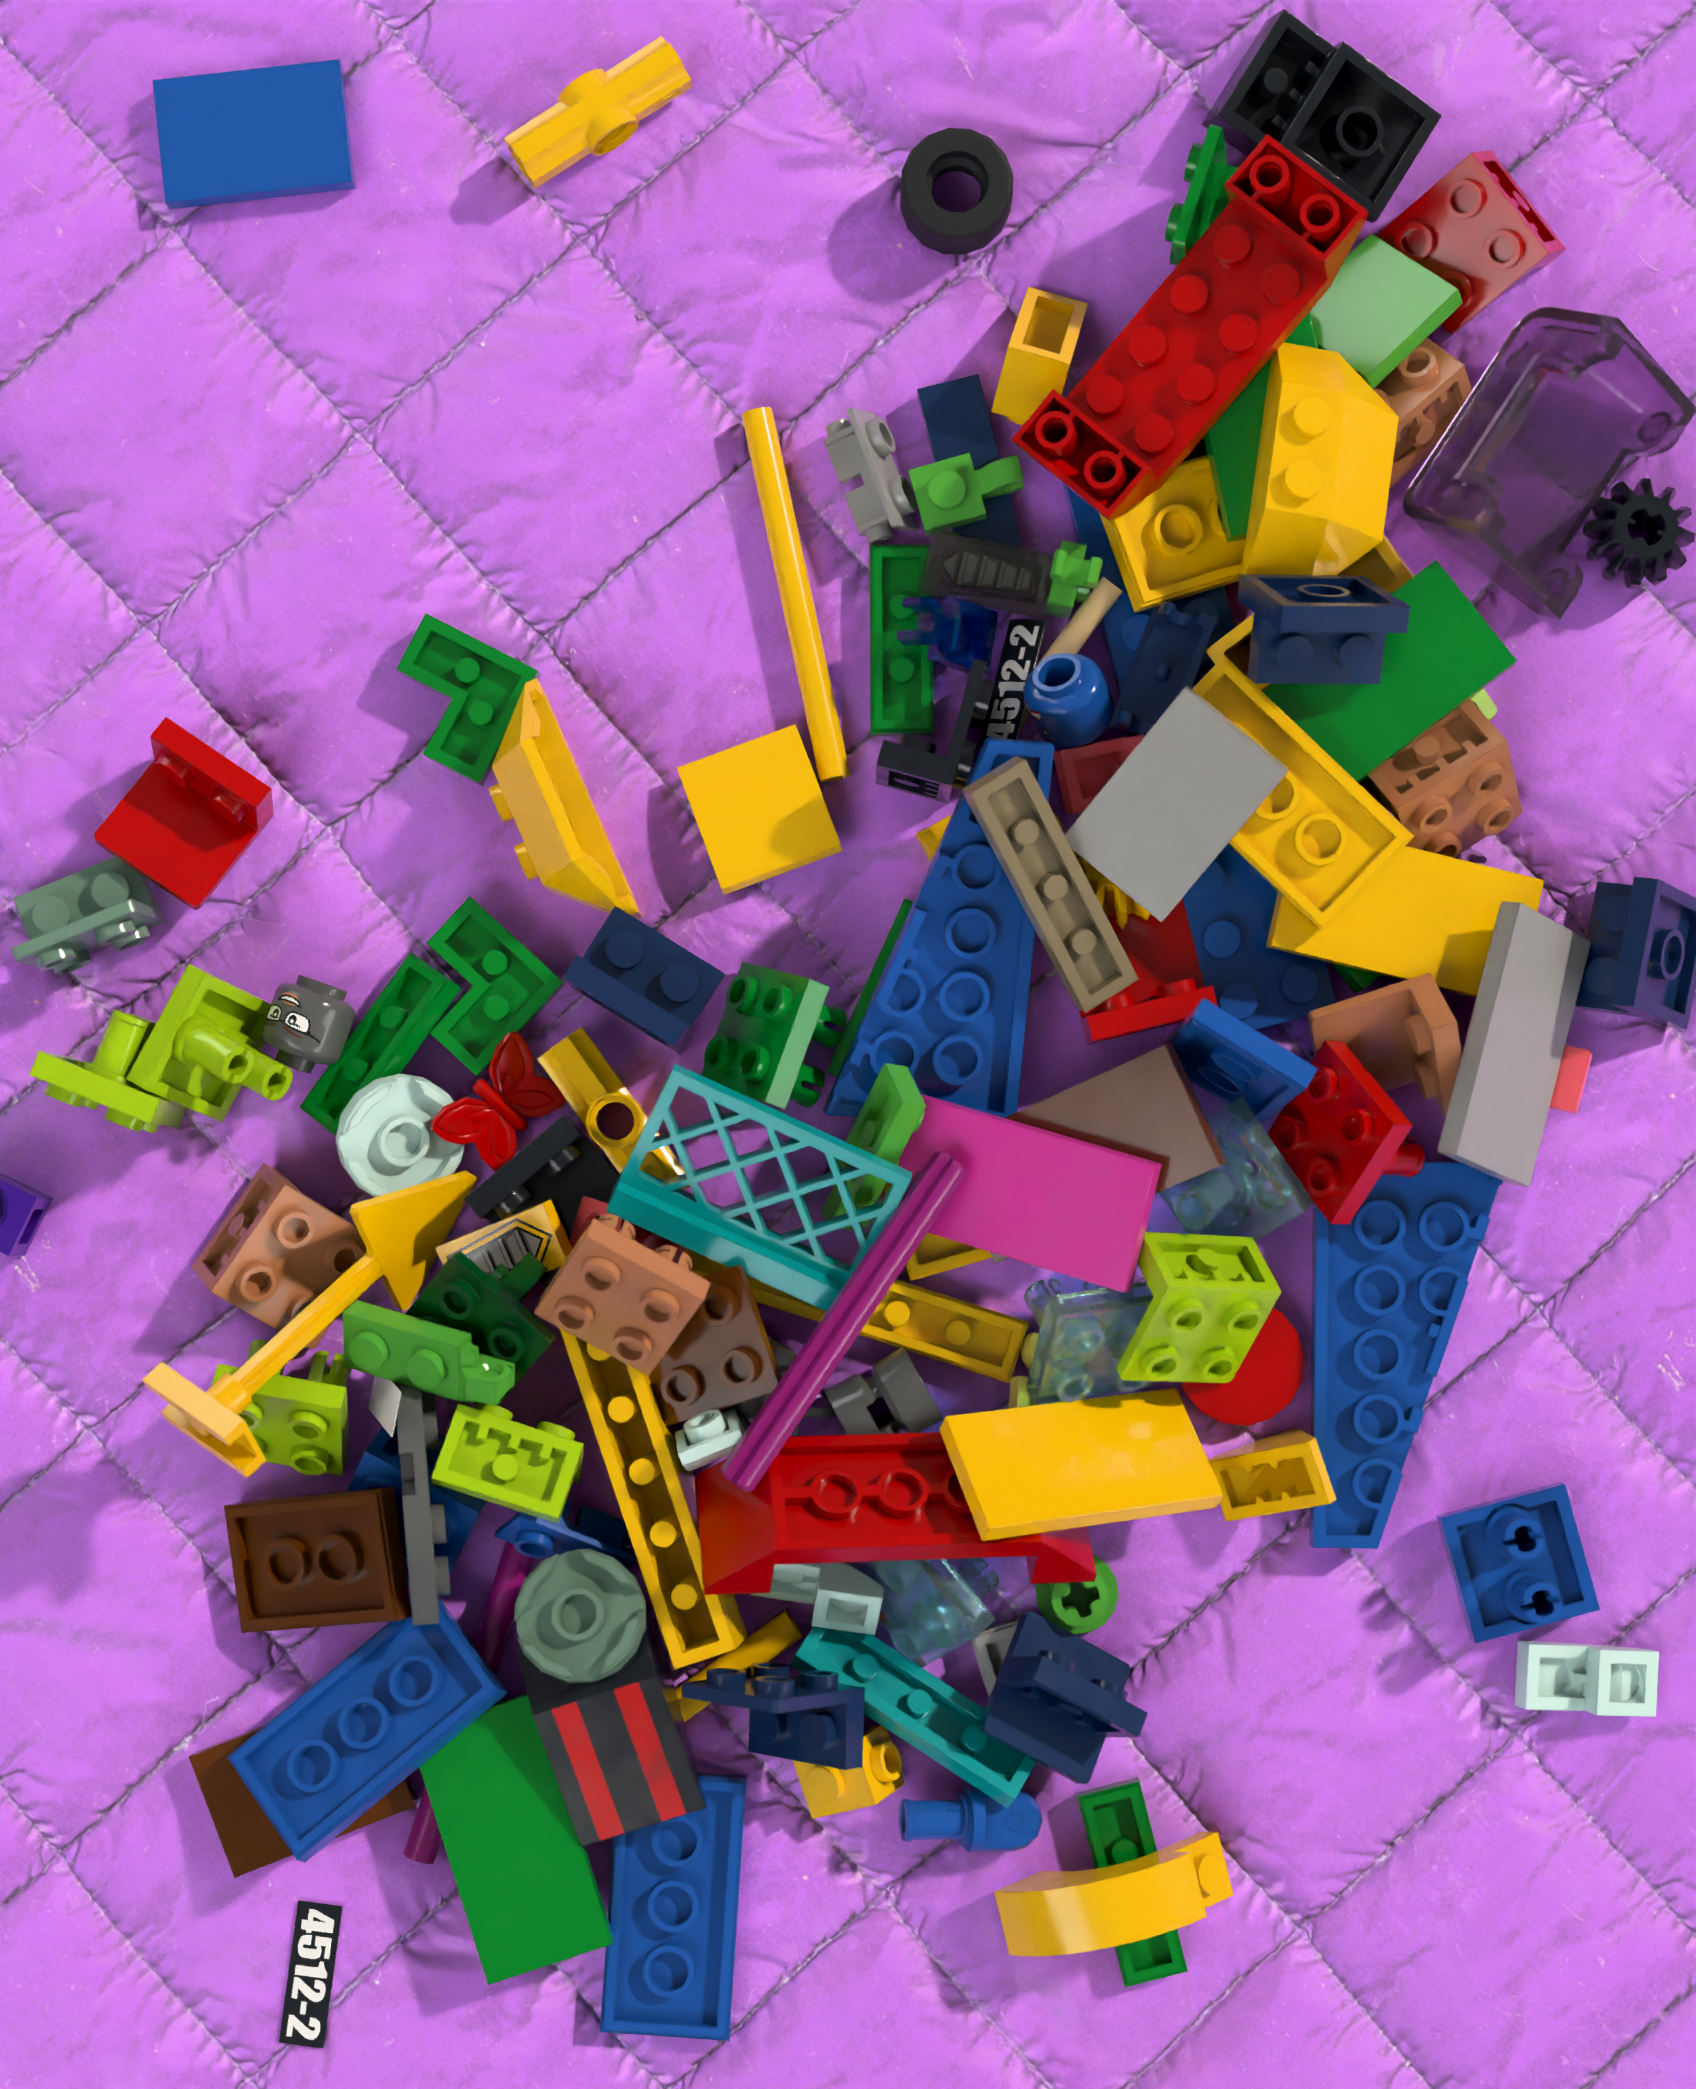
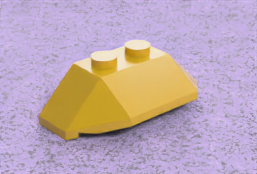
[1241,342,1399,576]
[488,678,643,920]

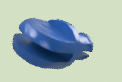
[899,1787,1043,1852]

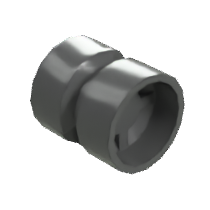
[825,1347,943,1435]

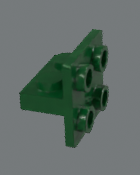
[405,1251,555,1406]

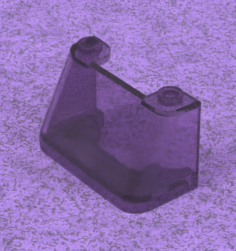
[1403,307,1696,620]

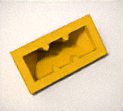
[1208,1427,1337,1522]

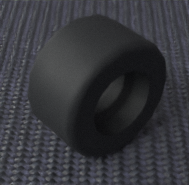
[900,128,1013,255]

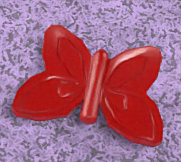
[430,1031,566,1172]

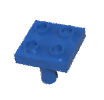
[1436,1482,1600,1644]

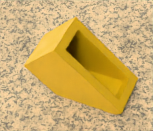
[991,287,1088,425]

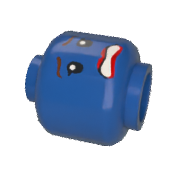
[1023,653,1114,748]

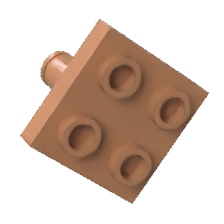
[533,1214,711,1376]

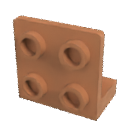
[1373,338,1479,490]
[1364,699,1522,858]
[1307,973,1462,1119]
[191,1162,366,1349]

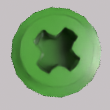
[1035,1554,1119,1634]

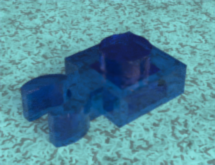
[897,596,999,674]

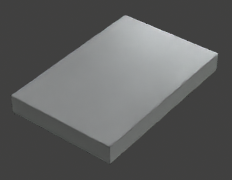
[1065,686,1289,923]

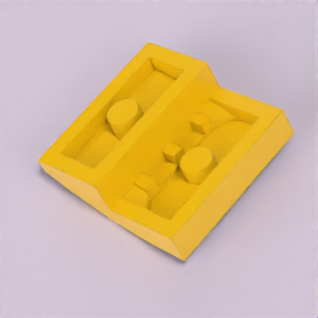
[677,724,843,895]

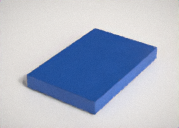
[152,59,356,210]
[1162,998,1318,1124]

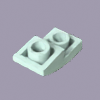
[675,1408,748,1471]

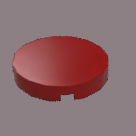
[1180,1308,1305,1426]

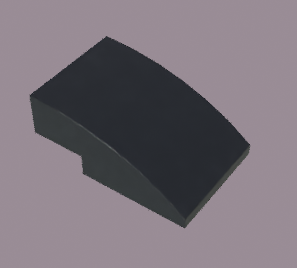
[1201,9,1442,223]

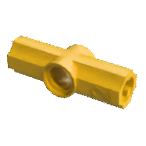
[504,36,692,189]
[537,1027,690,1190]

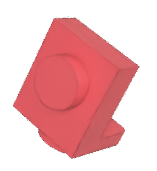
[1053,734,1145,814]

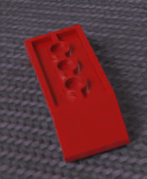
[1011,134,1369,521]
[694,1432,1096,1595]

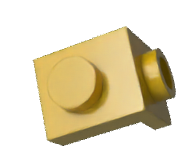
[792,1725,904,1819]

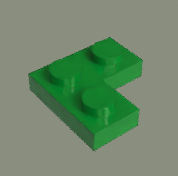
[396,613,541,786]
[427,896,565,1077]

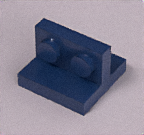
[1237,574,1410,684]
[1575,877,1696,1029]
[563,907,726,1055]

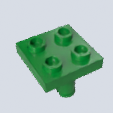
[701,962,847,1109]

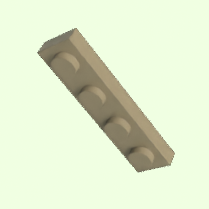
[962,756,1139,1013]

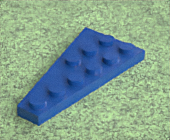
[823,738,1054,1118]
[1309,1162,1503,1549]

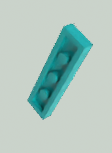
[789,1626,1036,1808]

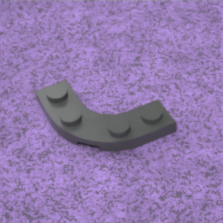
[394,1382,451,1626]

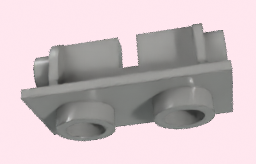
[824,408,919,545]

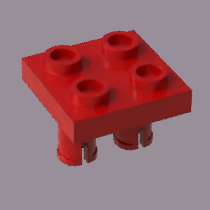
[1264,1040,1425,1224]

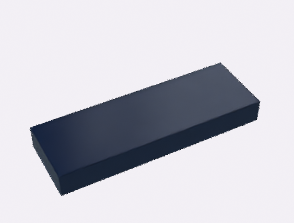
[917,374,1025,562]

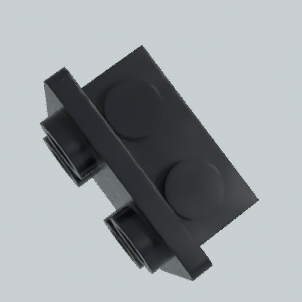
[876,658,995,804]
[464,1115,619,1288]

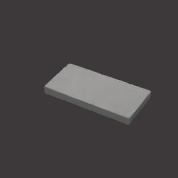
[1438,901,1591,1187]

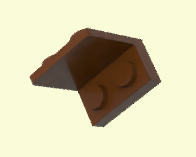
[649,1265,782,1426]

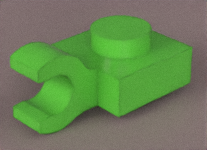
[908,453,1025,536]
[1044,540,1103,619]

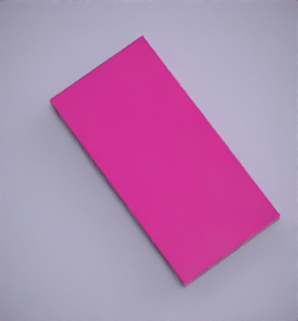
[898,1094,1162,1293]

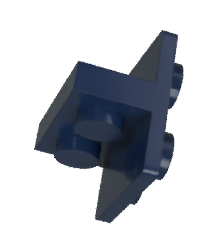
[979,1612,1148,1784]

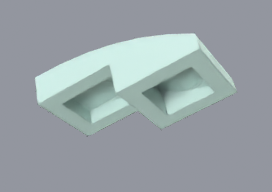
[750,1562,884,1635]
[1514,1641,1659,1717]

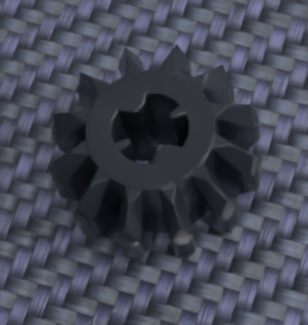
[1583,478,1695,589]

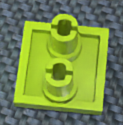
[126,964,293,1122]
[29,1009,187,1134]
[211,1339,352,1476]

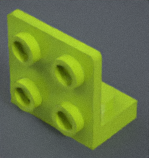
[1116,1232,1282,1383]
[431,1402,584,1524]

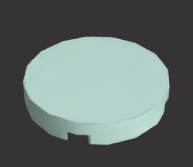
[336,1073,465,1197]

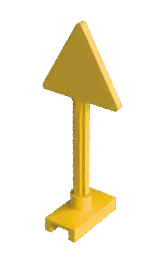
[142,1170,476,1478]

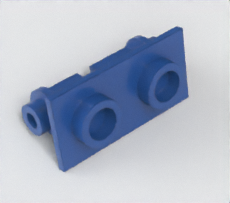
[494,1498,637,1568]

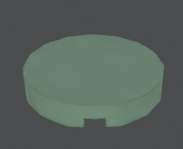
[514,1549,646,1683]

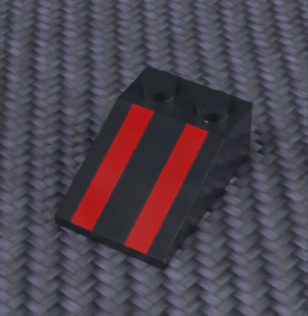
[517,1615,707,1847]

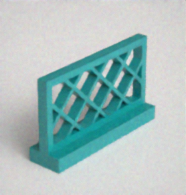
[606,1063,912,1311]

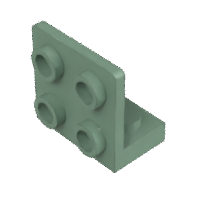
[11,857,164,975]

